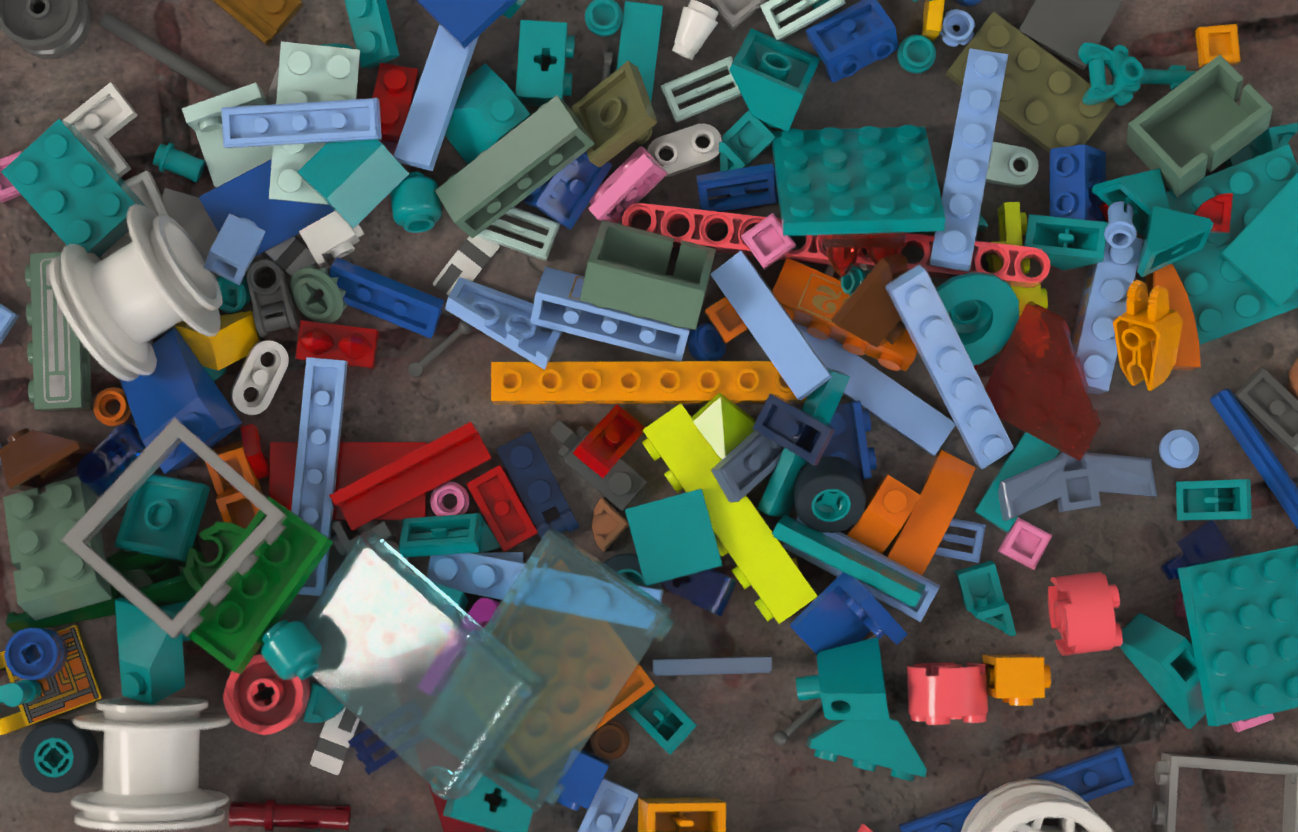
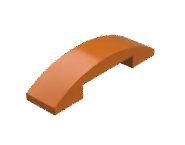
[885,449,976,575]

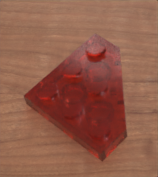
[985,301,1101,461]

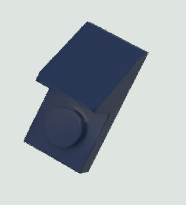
[752,393,835,466]

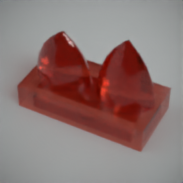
[823,232,906,277]

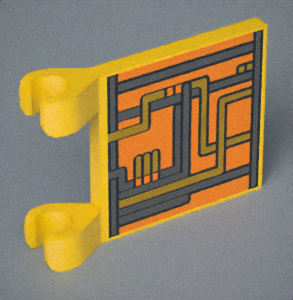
[0,625,103,735]

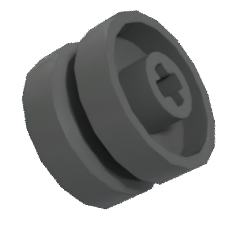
[0,0,92,59]

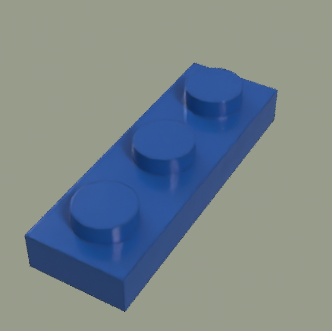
[329,257,445,338]

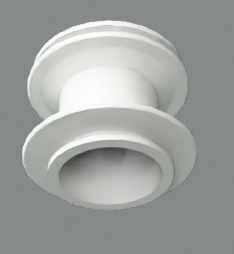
[49,204,222,381]
[71,697,231,831]

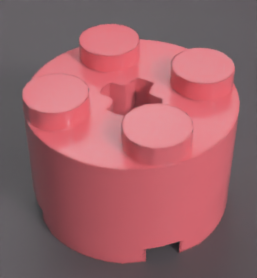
[1048,571,1122,656]
[223,654,311,735]
[907,662,988,725]

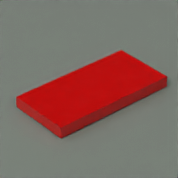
[269,442,427,520]

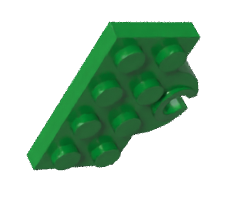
[182,497,334,674]

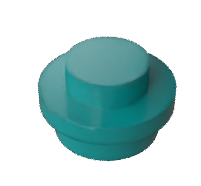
[585,0,623,37]
[897,35,936,74]

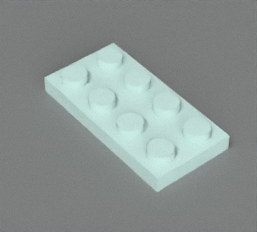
[269,42,360,205]

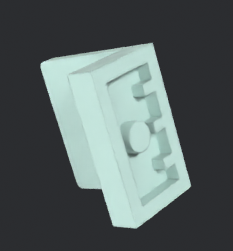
[182,83,273,188]

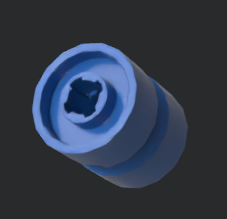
[4,628,68,680]

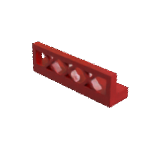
[329,421,492,531]

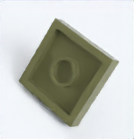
[572,61,658,168]

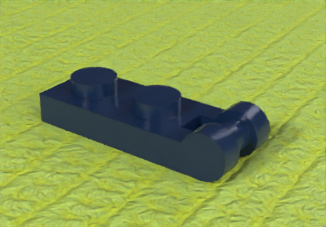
[496,431,580,546]

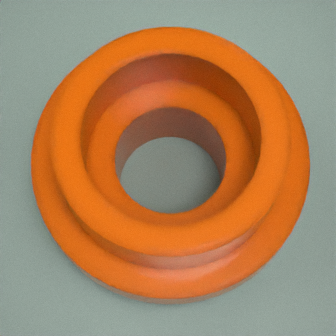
[93,387,132,426]

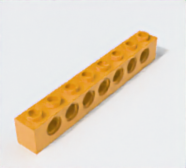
[491,361,807,405]

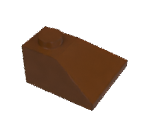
[831,253,908,347]
[0,428,100,491]

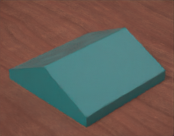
[297,140,409,229]

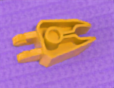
[1113,280,1183,391]

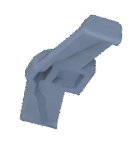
[998,449,1158,521]

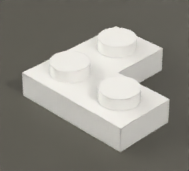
[63,82,138,177]

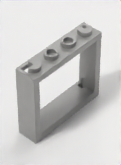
[62,418,287,638]
[1152,752,1298,832]

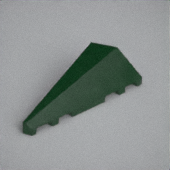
[6,534,202,634]

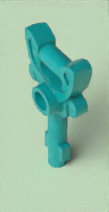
[1078,42,1197,106]

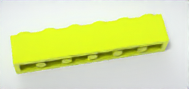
[641,403,818,624]

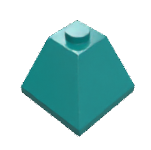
[730,28,821,132]
[445,63,531,165]
[115,597,186,705]

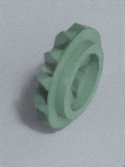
[290,264,348,324]

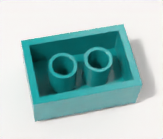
[1,119,147,258]

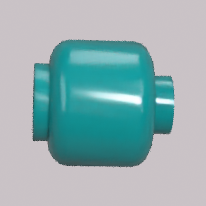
[390,172,442,233]
[261,620,322,680]

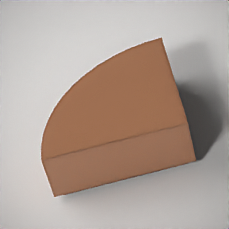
[592,498,629,552]

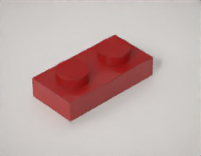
[372,63,419,143]
[572,404,646,478]
[466,465,538,552]

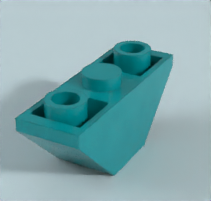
[1119,613,1206,729]
[806,717,927,781]

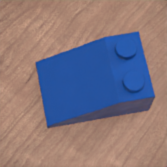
[120,328,242,474]

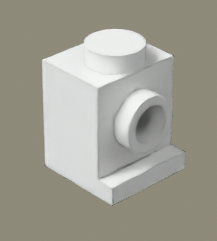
[299,211,365,268]

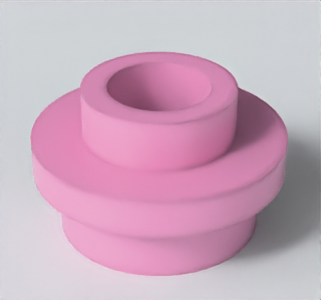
[430,482,470,516]

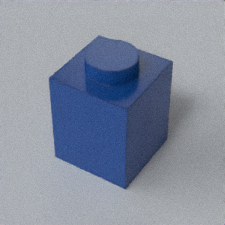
[553,746,610,811]

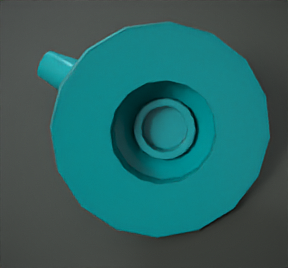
[935,272,1019,366]

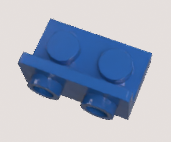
[806,0,899,83]
[1050,144,1106,222]
[523,151,613,230]
[822,400,877,480]

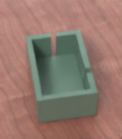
[1126,55,1273,197]
[580,220,716,330]
[3,475,112,621]

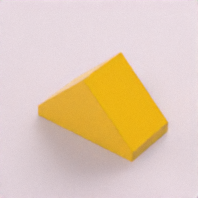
[175,311,260,371]

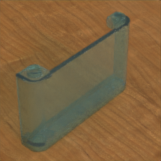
[419,528,675,812]
[302,531,547,800]

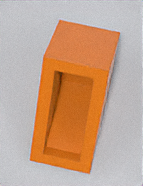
[846,475,921,554]

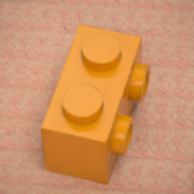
[982,654,1051,706]

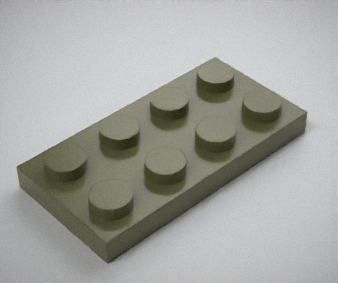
[945,11,1116,153]

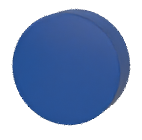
[687,323,726,361]

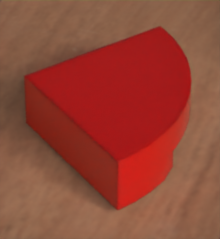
[1193,193,1233,234]
[241,423,270,479]

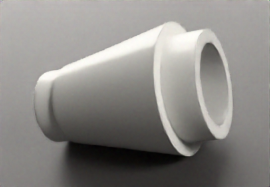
[672,0,719,60]

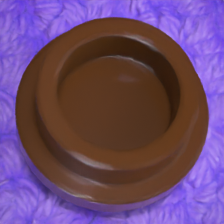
[590,720,630,760]

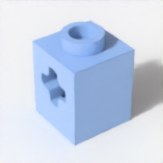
[204,213,266,285]

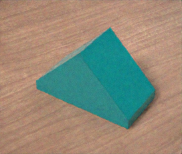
[1092,168,1170,235]
[1137,206,1214,277]
[1025,214,1108,271]
[1176,479,1252,521]
[625,682,697,755]

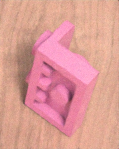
[588,147,668,223]

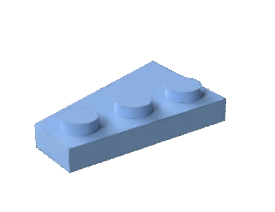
[445,277,563,370]

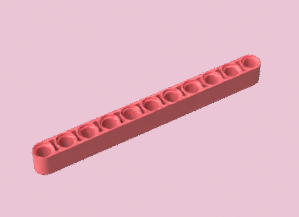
[622,203,1050,288]

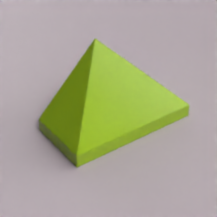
[692,392,756,460]

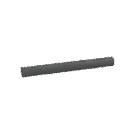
[100,12,236,96]

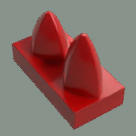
[295,320,379,369]

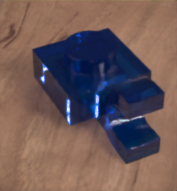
[1160,520,1234,580]

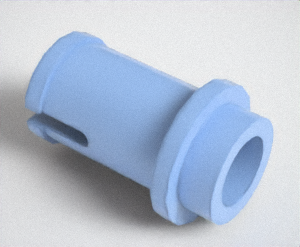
[1104,201,1137,249]

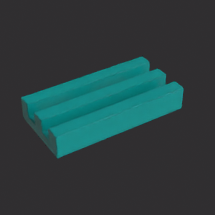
[399,513,482,558]

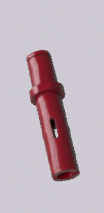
[229,799,351,831]

